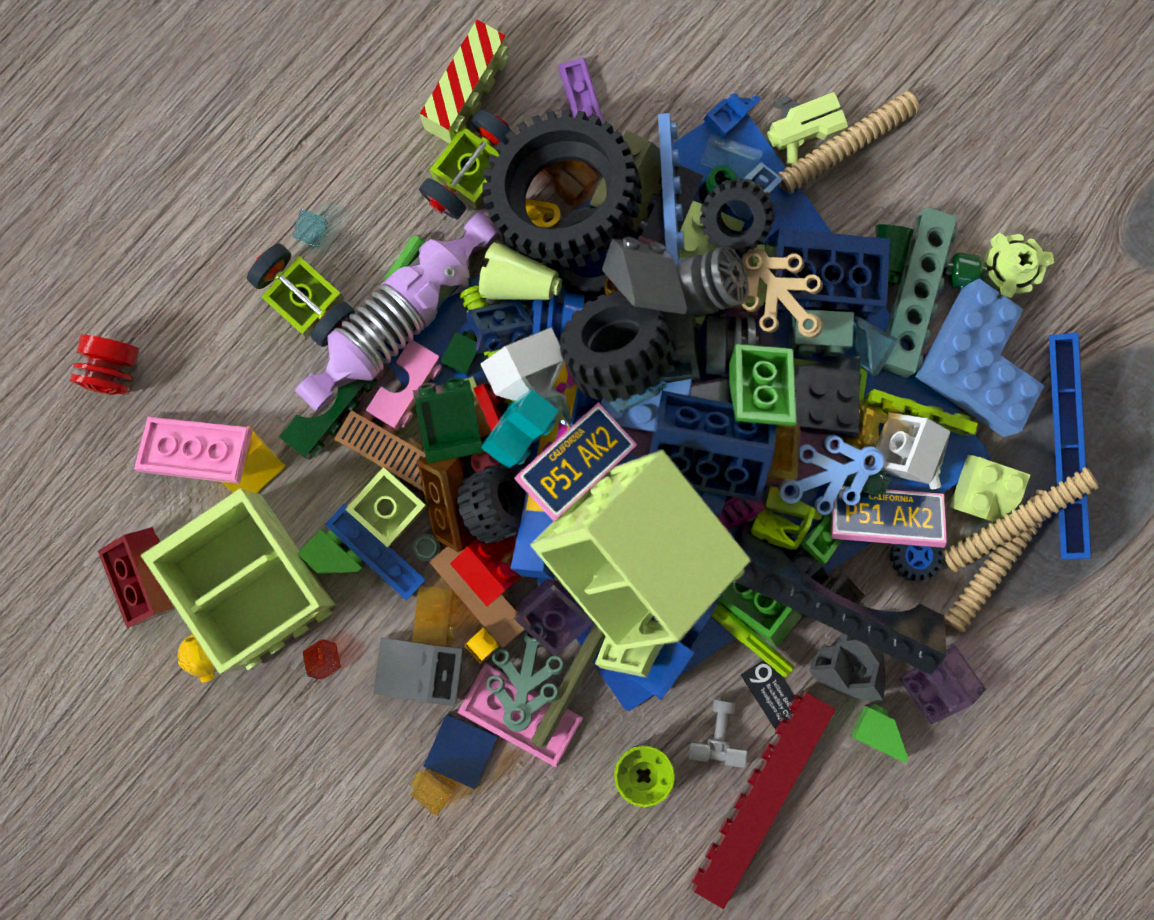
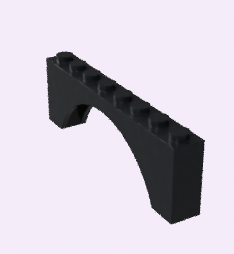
[733,519,946,675]

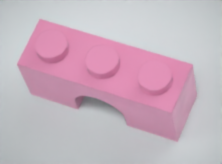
[366,340,443,431]

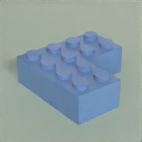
[915,279,1044,437]

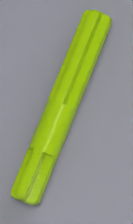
[711,603,794,677]

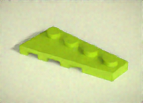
[862,389,978,437]

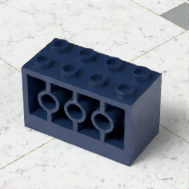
[762,229,890,319]
[648,390,776,502]

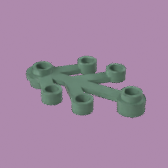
[486,624,565,732]

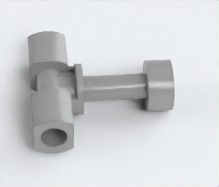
[688,699,747,768]

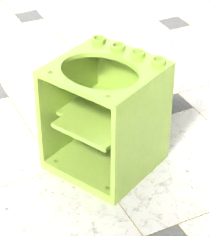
[530,450,750,650]
[141,488,336,674]

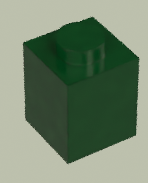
[441,331,480,377]

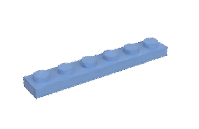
[658,113,685,266]

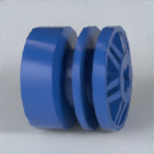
[530,291,585,347]

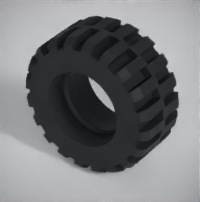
[560,291,677,402]

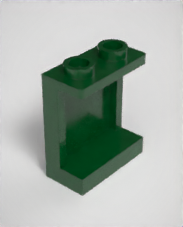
[413,378,483,463]

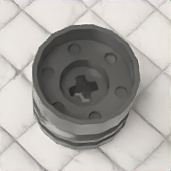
[676,246,749,318]
[704,316,759,375]

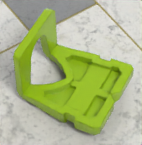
[751,507,815,550]

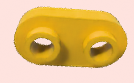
[525,199,562,229]

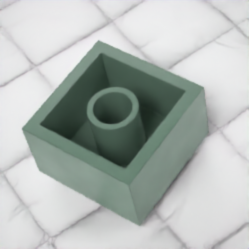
[788,310,854,358]

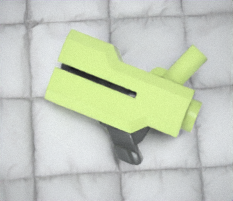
[767,92,848,166]

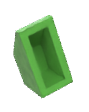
[850,704,908,763]

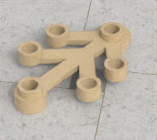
[741,248,823,338]

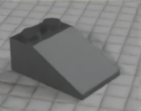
[602,237,687,314]

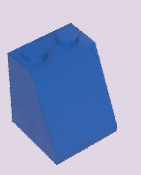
[624,641,694,701]

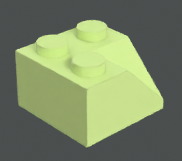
[949,455,1030,523]
[345,467,427,547]

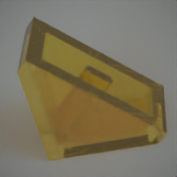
[767,424,800,480]

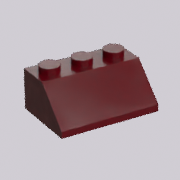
[98,527,176,629]

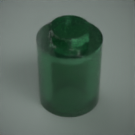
[846,463,891,498]

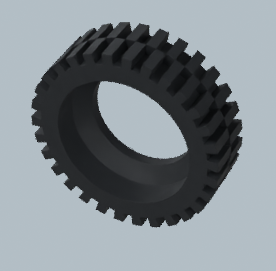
[482,110,642,270]

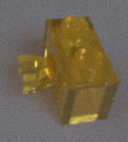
[412,586,458,646]

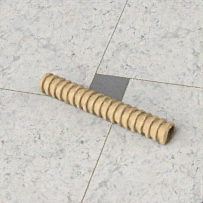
[777,91,920,194]
[943,467,1099,573]
[945,490,1048,633]

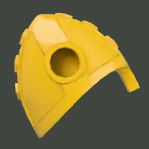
[177,634,217,683]

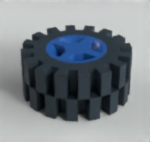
[890,544,945,581]

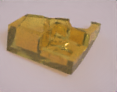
[841,400,888,463]

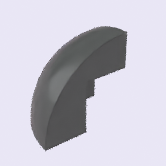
[809,632,885,701]

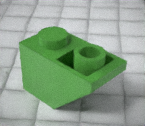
[297,529,365,574]

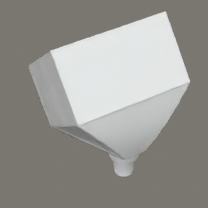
[481,328,567,406]
[869,412,950,489]

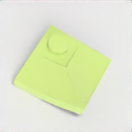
[595,620,665,677]

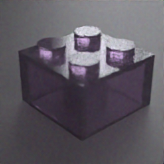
[514,575,594,656]

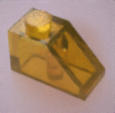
[410,768,456,816]

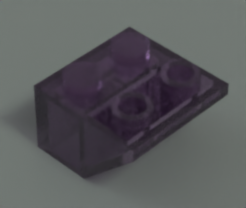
[899,643,986,725]

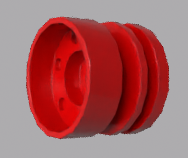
[70,334,140,395]

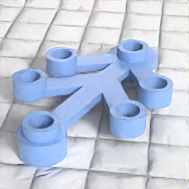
[778,434,884,515]

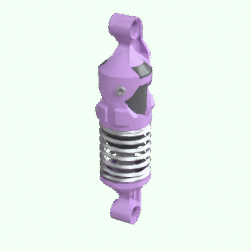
[295,211,499,412]

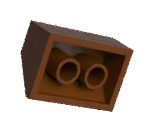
[417,457,473,552]

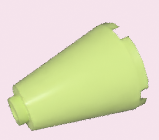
[479,242,562,300]

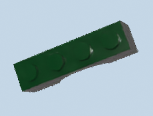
[279,374,378,460]

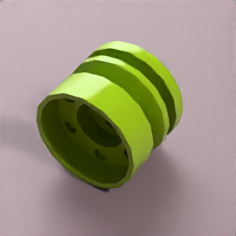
[614,745,675,807]

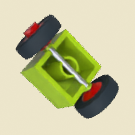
[419,110,515,220]
[247,243,355,347]

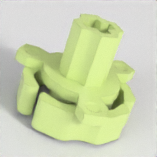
[983,233,1054,299]

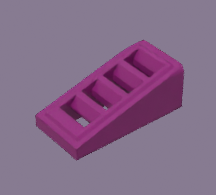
[715,496,766,531]

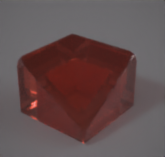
[302,639,341,680]

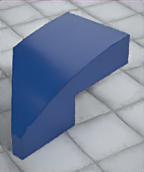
[703,94,761,139]

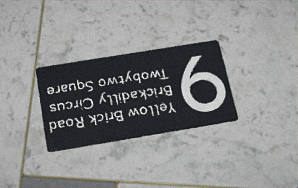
[741,660,795,729]

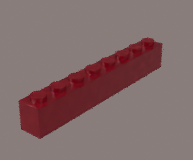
[691,691,836,910]

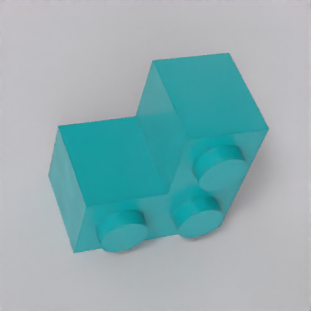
[481,389,559,468]

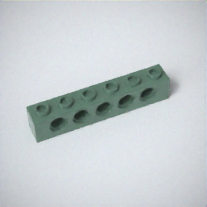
[876,207,958,378]

